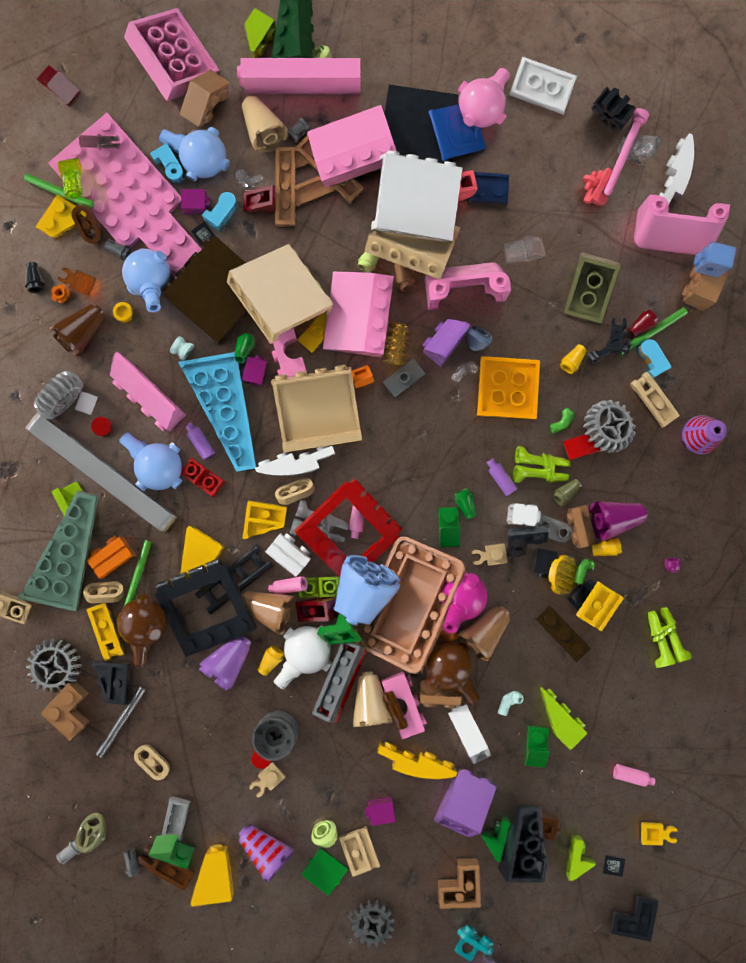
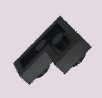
[506,525,549,557]
[610,895,659,942]

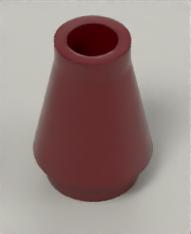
[628,309,659,337]

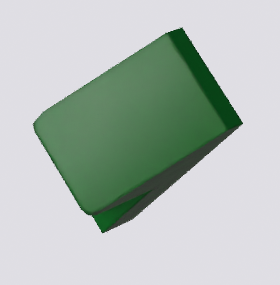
[438,507,460,547]
[317,613,362,645]
[525,725,550,768]
[481,815,511,862]
[149,834,195,870]

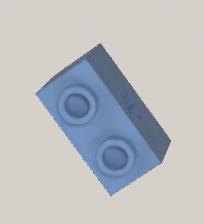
[694,242,736,278]

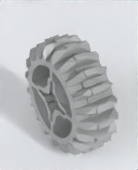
[33,371,83,420]
[583,399,636,453]
[26,639,82,694]

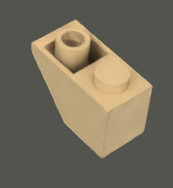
[0,591,32,624]

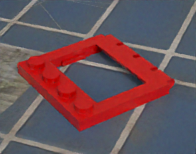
[294,479,402,578]

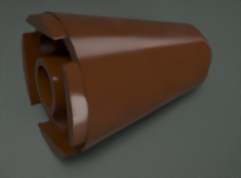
[48,304,105,358]

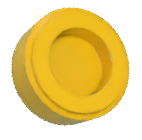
[113,302,134,323]

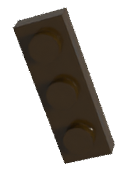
[534,605,591,662]

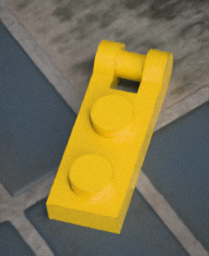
[87,603,125,661]

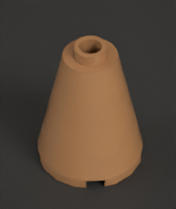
[242,591,296,635]
[457,606,510,662]

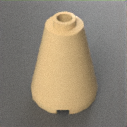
[242,96,288,153]
[353,671,393,727]

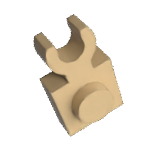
[471,543,508,566]
[250,761,286,797]

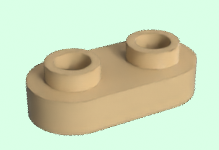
[275,478,315,505]
[83,582,125,603]
[134,744,170,780]

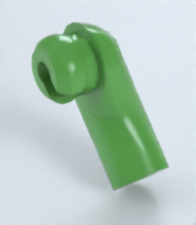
[550,408,575,434]
[574,559,595,585]

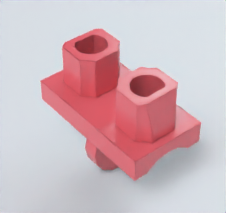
[583,167,613,206]

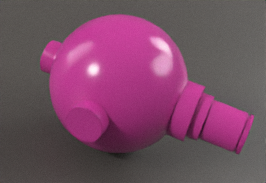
[441,572,488,633]

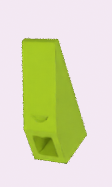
[540,687,587,750]

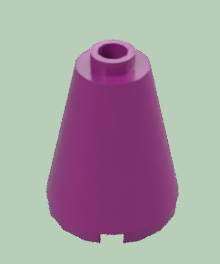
[589,501,648,541]

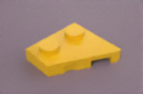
[36,195,86,239]
[242,500,288,539]

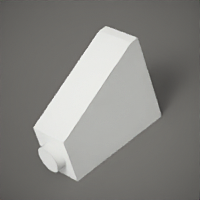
[448,704,492,764]

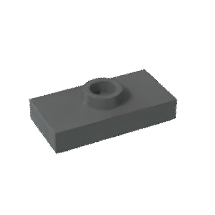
[383,358,426,398]

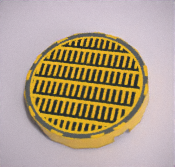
[549,555,578,595]

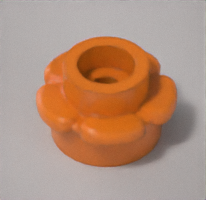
[51,284,70,303]

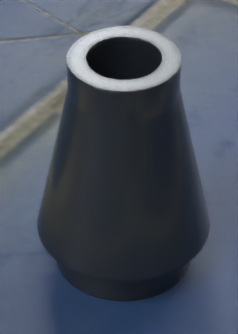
[25,262,45,293]

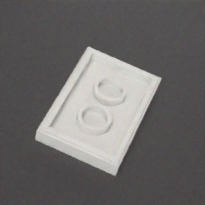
[509,57,577,114]

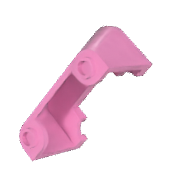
[634,195,730,255]
[425,262,511,310]

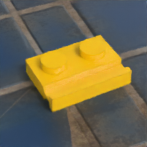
[576,582,624,631]

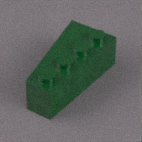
[272,0,315,58]

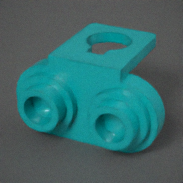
[455,924,494,961]

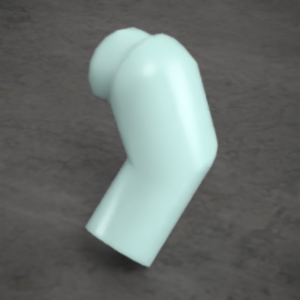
[497,691,524,716]

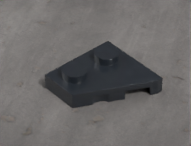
[91,661,131,705]

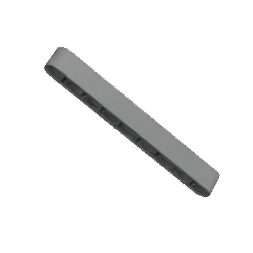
[25,413,177,533]

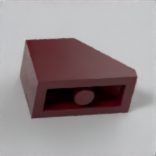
[295,597,339,622]

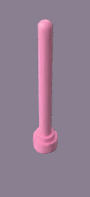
[604,108,649,196]

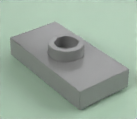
[161,796,191,841]

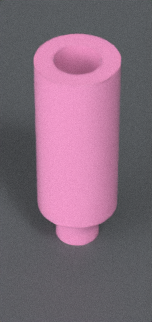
[349,506,365,539]
[268,576,308,594]
[613,764,655,787]

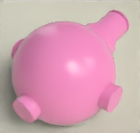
[457,68,510,128]

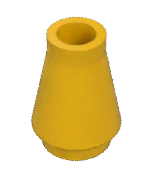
[560,344,587,374]
[591,537,622,556]
[257,645,284,676]

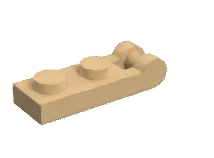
[630,372,680,428]

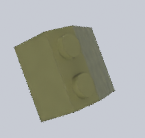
[564,252,620,323]

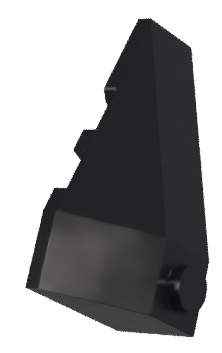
[498,805,548,883]

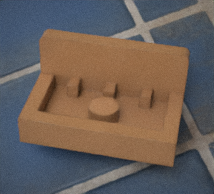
[566,505,596,548]
[419,679,461,708]

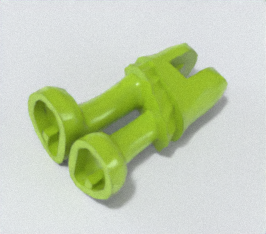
[513,446,571,483]
[648,607,693,668]

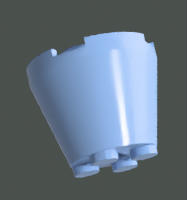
[334,555,400,625]

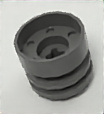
[252,710,299,761]

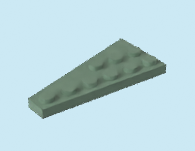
[18,491,99,611]

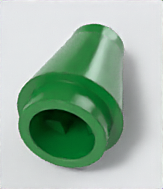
[234,333,256,363]
[454,488,477,519]

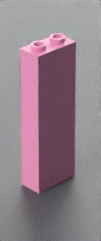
[237,58,361,94]

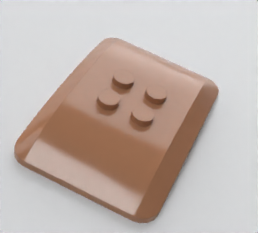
[355,536,465,673]

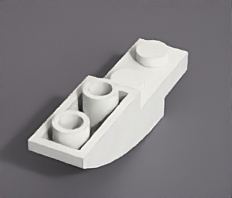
[659,133,694,203]
[255,446,335,476]

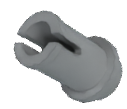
[56,840,81,865]

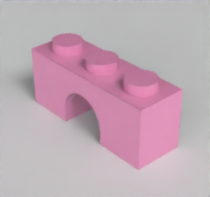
[269,328,306,377]
[382,671,427,739]

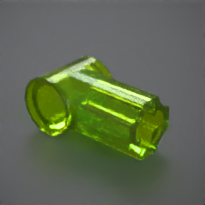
[57,157,83,199]

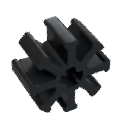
[592,87,636,130]

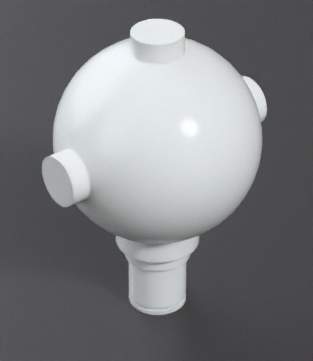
[274,624,333,690]

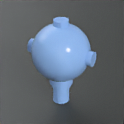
[159,127,230,182]
[122,248,171,312]
[119,432,183,491]

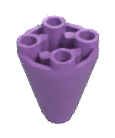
[199,635,252,691]

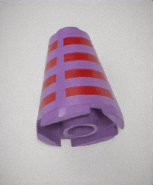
[682,415,727,454]
[239,825,295,883]

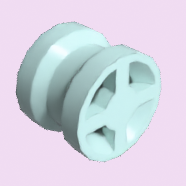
[170,336,194,361]

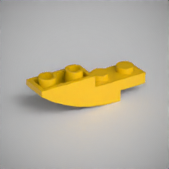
[378,741,458,779]

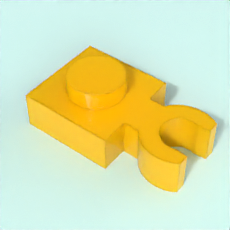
[641,822,677,845]

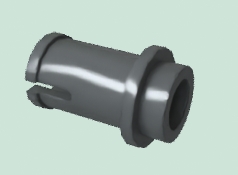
[104,239,131,260]
[122,848,141,877]

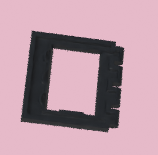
[155,558,257,657]

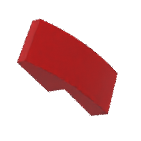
[563,434,601,461]
[181,458,225,497]

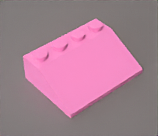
[124,8,220,101]
[307,105,397,188]
[323,272,394,358]
[110,352,187,432]

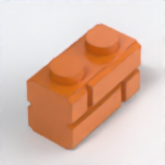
[87,536,137,579]

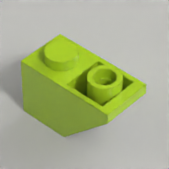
[244,8,276,58]

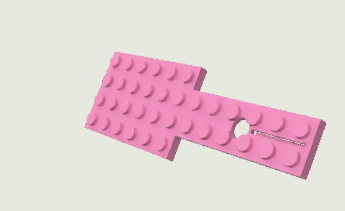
[48,113,202,279]

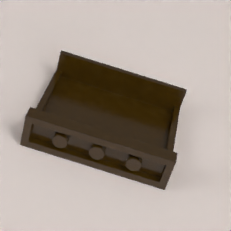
[162,235,247,344]

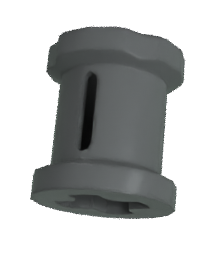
[288,117,311,144]

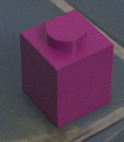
[181,189,211,214]
[242,355,269,387]
[365,797,395,826]

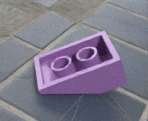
[422,319,470,367]

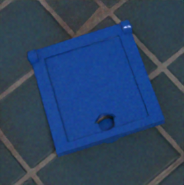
[428,104,486,161]

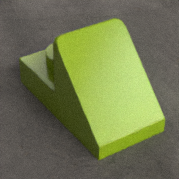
[566,834,596,881]

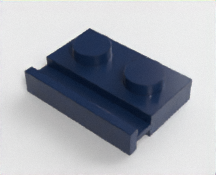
[468,172,510,204]

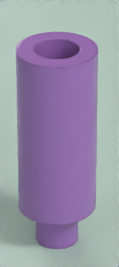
[185,422,216,461]
[487,458,518,496]

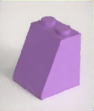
[434,769,497,838]

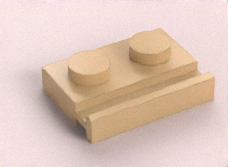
[339,826,380,877]

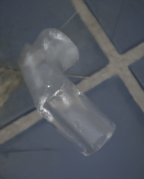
[235,170,264,188]
[451,361,480,383]

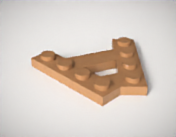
[275,135,364,226]

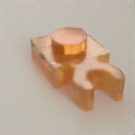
[58,267,96,297]

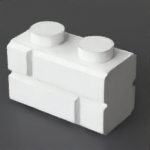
[507,503,541,526]
[265,533,312,577]

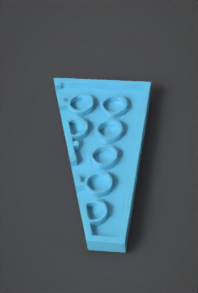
[178,352,257,472]

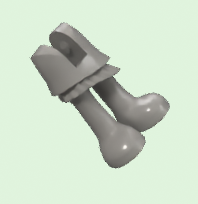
[289,499,349,543]

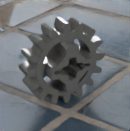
[351,900,395,947]

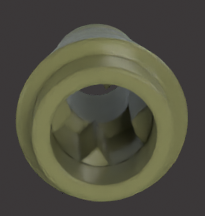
[553,479,582,507]

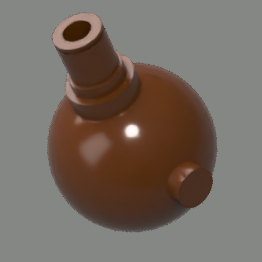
[117,594,166,667]
[424,640,480,705]

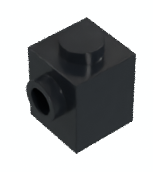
[531,548,558,578]

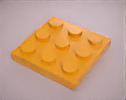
[477,356,540,420]

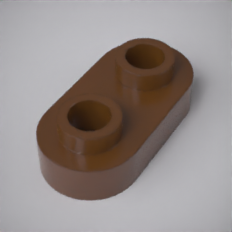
[71,204,103,244]

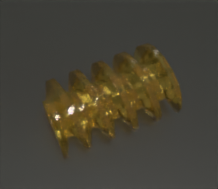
[381,323,413,366]

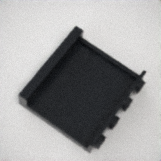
[384,85,459,164]

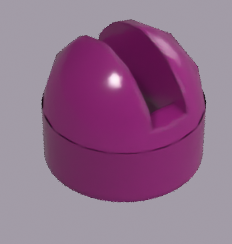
[664,558,681,573]

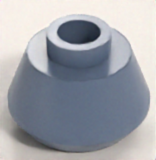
[466,326,492,351]

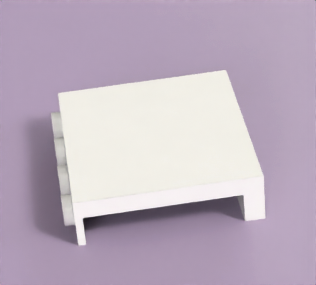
[371,151,462,242]

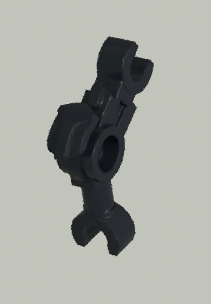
[588,318,631,365]

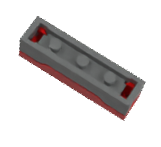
[312,642,367,722]

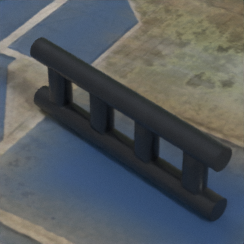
[194,544,274,614]

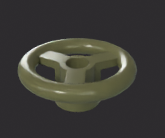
[76,812,106,853]

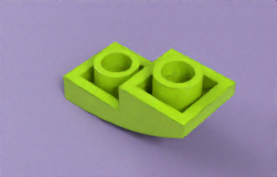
[297,576,339,598]

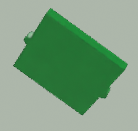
[301,847,348,896]

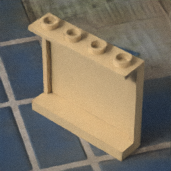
[364,226,460,279]
[227,244,333,344]
[271,365,362,452]

